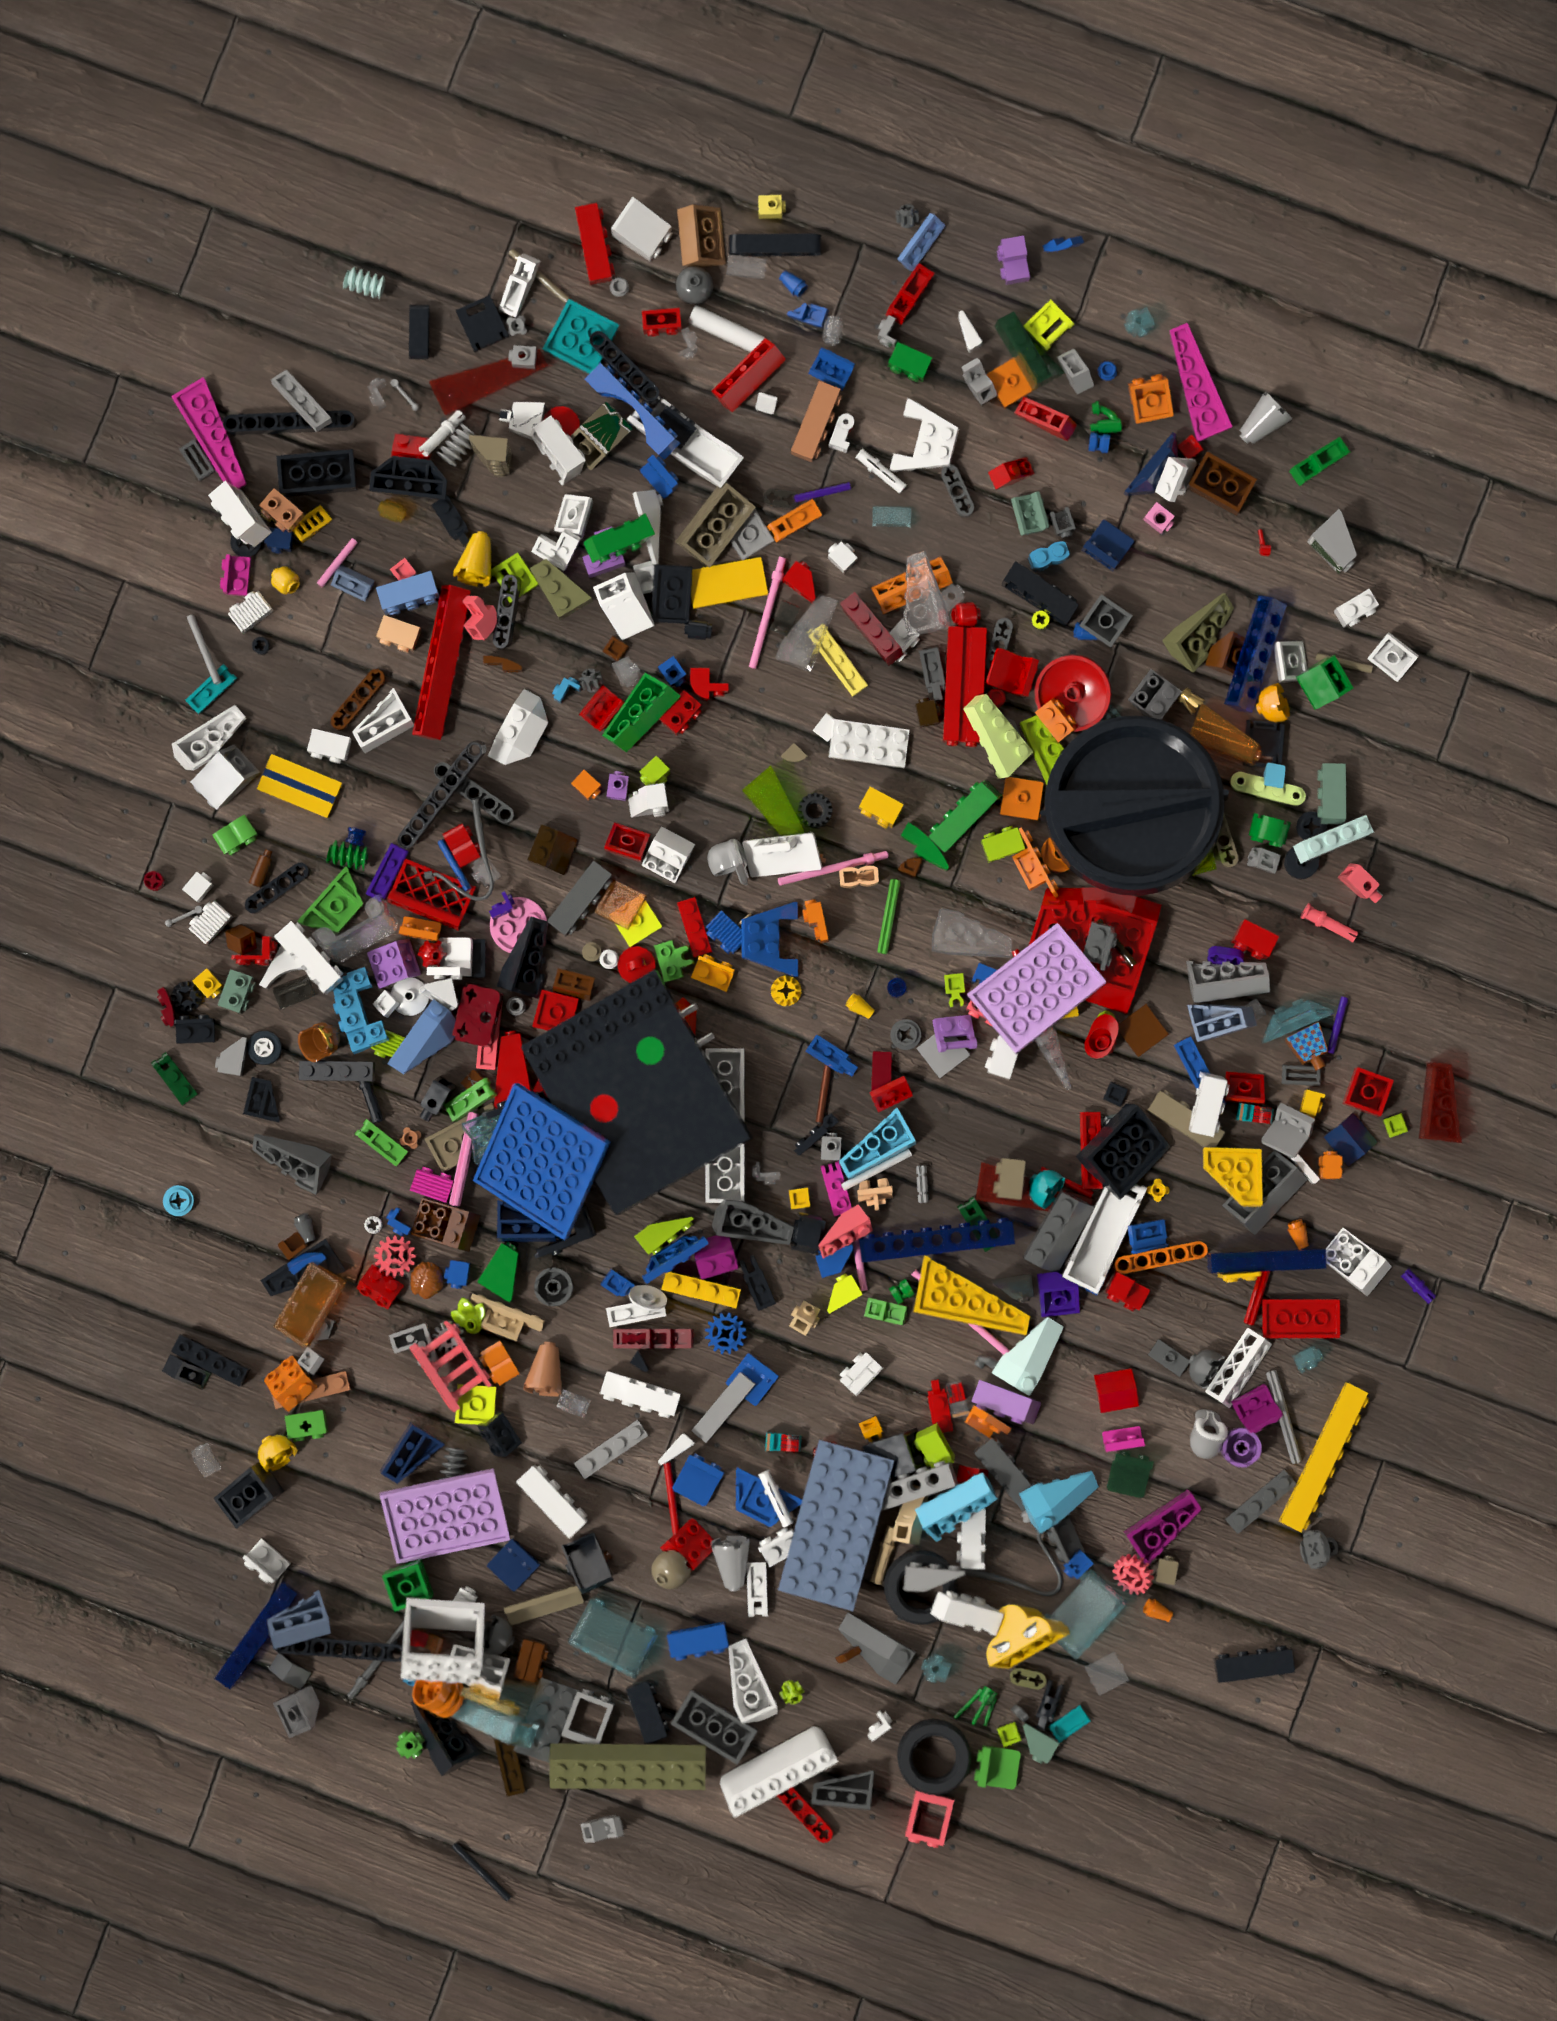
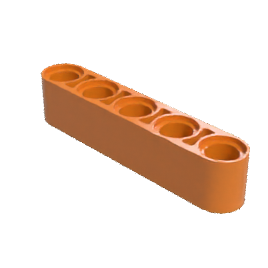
[1114,1241,1208,1274]

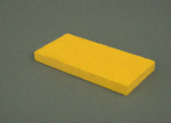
[691,557,768,609]

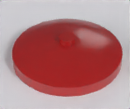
[1035,655,1112,732]

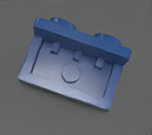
[808,348,855,391]
[640,455,679,499]

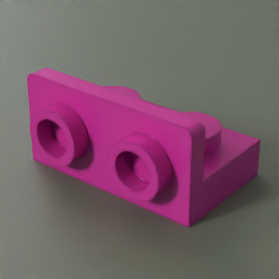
[220,554,251,596]
[1102,1426,1145,1452]

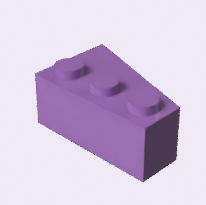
[972,1380,1041,1425]

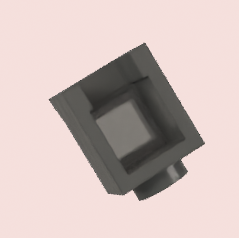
[1049,507,1075,538]

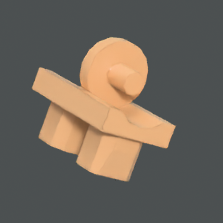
[857,1178,893,1211]

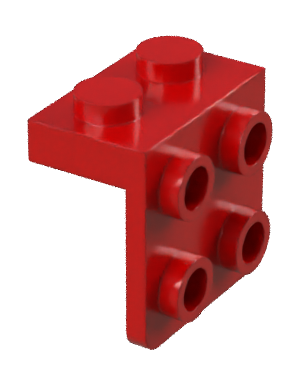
[986,648,1039,697]
[231,936,278,966]
[660,1518,714,1571]

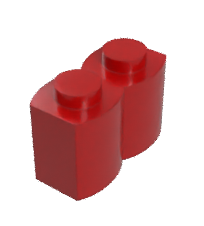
[442,823,481,868]

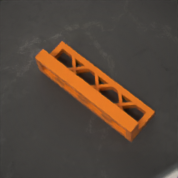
[871,557,953,614]

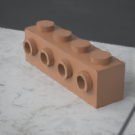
[791,381,842,462]

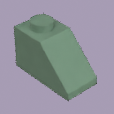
[1023,1723,1059,1764]

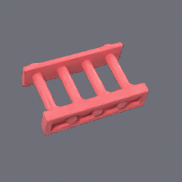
[409,1321,491,1412]

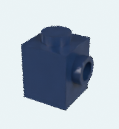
[264,527,294,554]

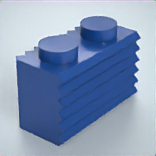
[706,910,742,954]

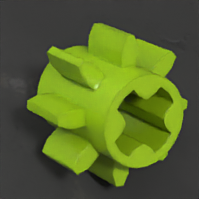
[779,1680,805,1705]

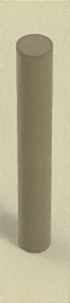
[1315,653,1373,674]

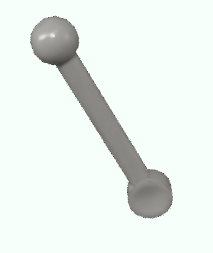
[391,379,419,411]
[165,906,202,927]

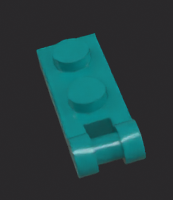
[185,664,238,714]

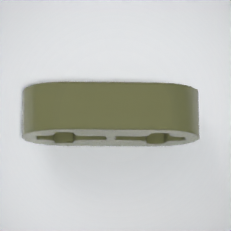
[1009,1667,1046,1689]

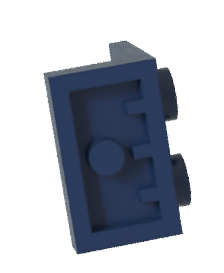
[1082,520,1134,572]
[487,1538,540,1592]

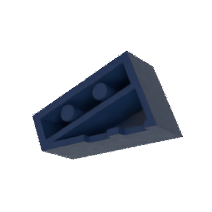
[497,1200,556,1242]
[380,1422,445,1484]

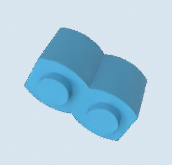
[1028,541,1070,571]

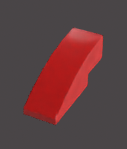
[886,263,934,325]

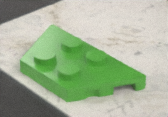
[297,866,363,934]

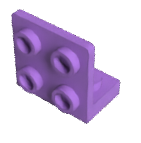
[367,939,421,988]

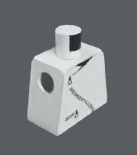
[499,402,545,440]

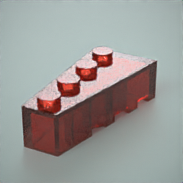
[1419,1062,1462,1143]

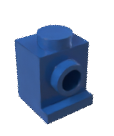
[658,656,687,688]
[971,963,997,984]

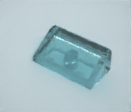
[872,506,911,527]

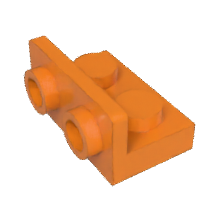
[1035,698,1077,742]
[399,916,441,942]
[965,1406,1011,1438]

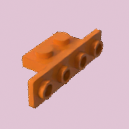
[1012,827,1059,898]

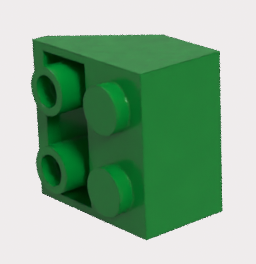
[1296,655,1353,710]

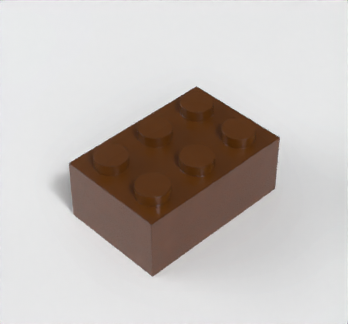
[1187,452,1257,516]

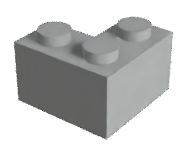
[389,1323,439,1366]

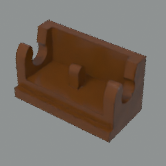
[553,968,595,1001]

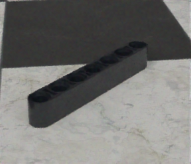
[223,410,356,435]
[397,740,486,849]
[272,1638,403,1662]

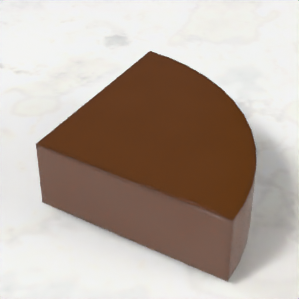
[898,858,922,877]
[835,1646,861,1664]

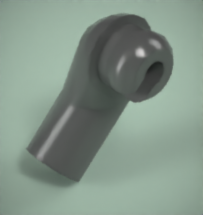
[975,1355,998,1370]

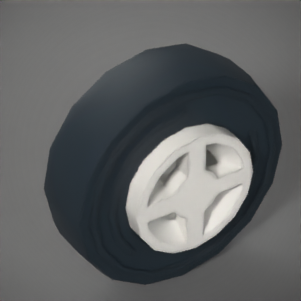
[247,1031,282,1065]

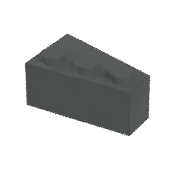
[811,1770,874,1811]

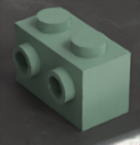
[218,969,256,1014]

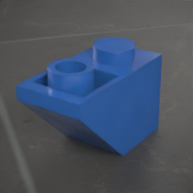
[815,1245,853,1278]

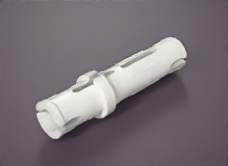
[419,410,465,457]
[855,449,907,494]
[758,1470,794,1527]

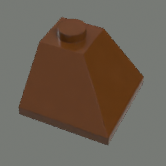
[1205,631,1256,680]

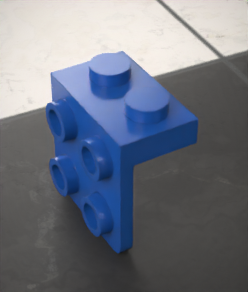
[673,1454,724,1506]

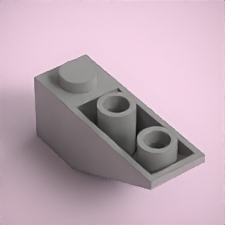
[904,1562,965,1592]

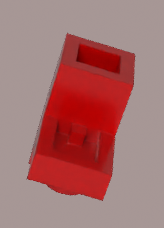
[690,668,729,701]

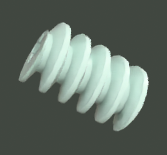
[343,267,385,300]

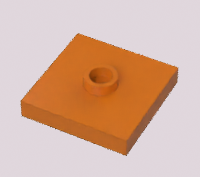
[986,356,1037,408]
[1000,777,1044,821]

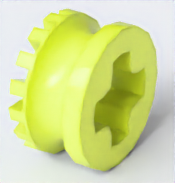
[1032,611,1049,629]

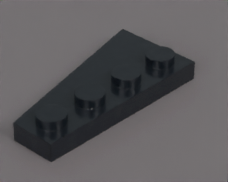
[260,1239,346,1297]

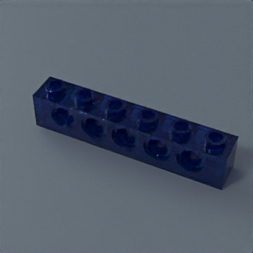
[1224,595,1287,713]
[214,1581,300,1690]

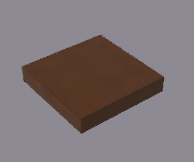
[1118,1004,1169,1057]

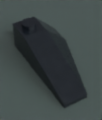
[497,917,547,999]
[411,1700,481,1776]

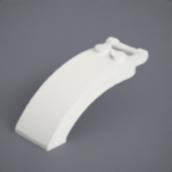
[626,391,744,488]
[1062,1184,1147,1293]

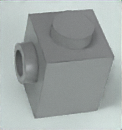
[821,1133,841,1161]

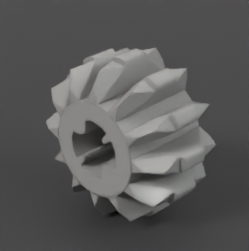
[432,1321,465,1354]

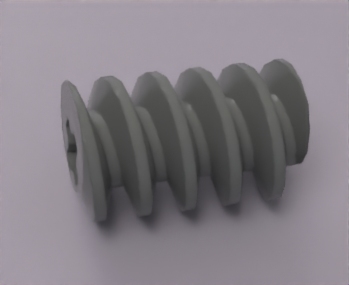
[438,1447,469,1480]

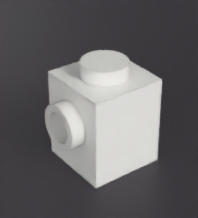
[828,542,858,574]
[182,872,214,903]

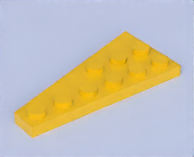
[914,1255,1030,1335]

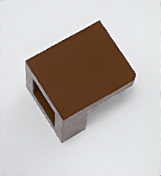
[225,925,257,955]
[277,1232,309,1260]

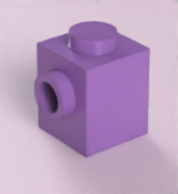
[607,771,629,801]

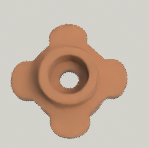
[400,1127,421,1149]

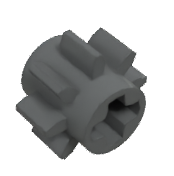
[896,204,919,228]
[579,668,604,692]

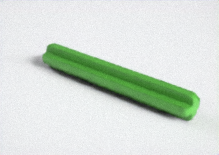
[877,879,900,954]

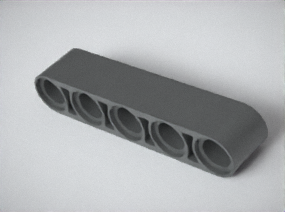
[434,762,515,825]

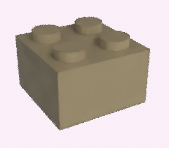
[993,1158,1025,1200]

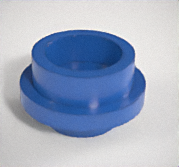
[1098,361,1117,381]

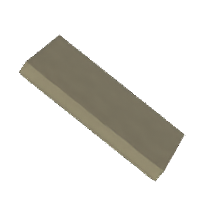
[425,1103,500,1173]

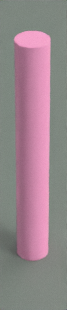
[317,538,358,588]
[852,1239,868,1291]

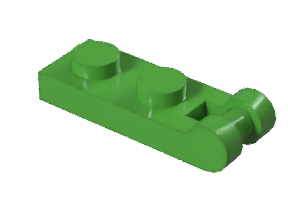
[444,1078,497,1122]
[355,1119,408,1167]

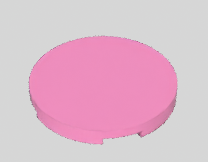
[490,897,547,953]

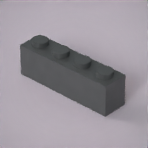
[547,861,613,936]

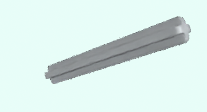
[1266,1370,1302,1464]

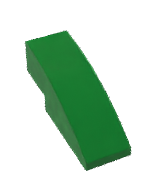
[1289,437,1350,487]
[900,822,949,872]

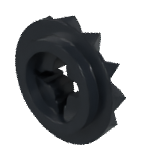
[230,534,261,557]
[1296,812,1327,840]
[171,981,202,1012]

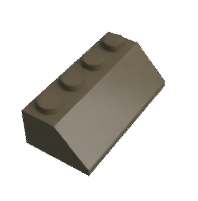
[469,435,512,477]
[675,483,756,567]

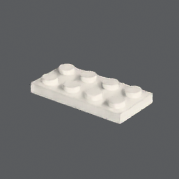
[829,719,909,768]

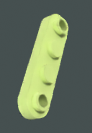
[1230,772,1306,806]

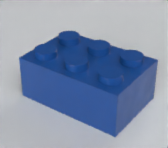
[667,1621,729,1661]

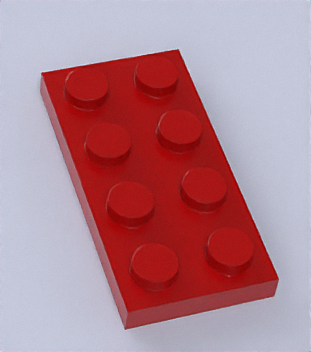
[1262,1299,1340,1338]

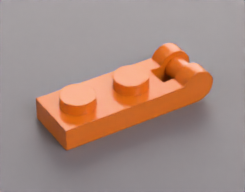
[767,499,822,543]

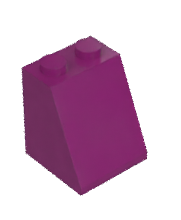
[694,1235,739,1279]

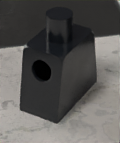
[420,1076,456,1122]

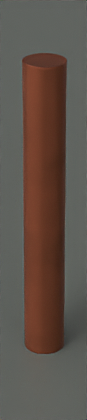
[816,1065,831,1123]

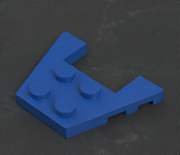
[742,902,798,977]

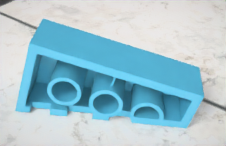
[839,1108,916,1180]
[915,1473,997,1542]

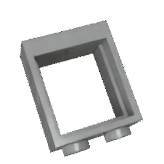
[561,1688,614,1744]

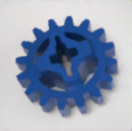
[705,1313,746,1354]

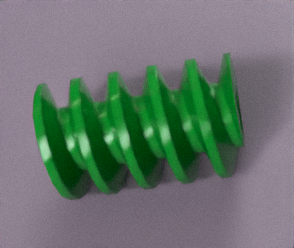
[326,840,368,871]

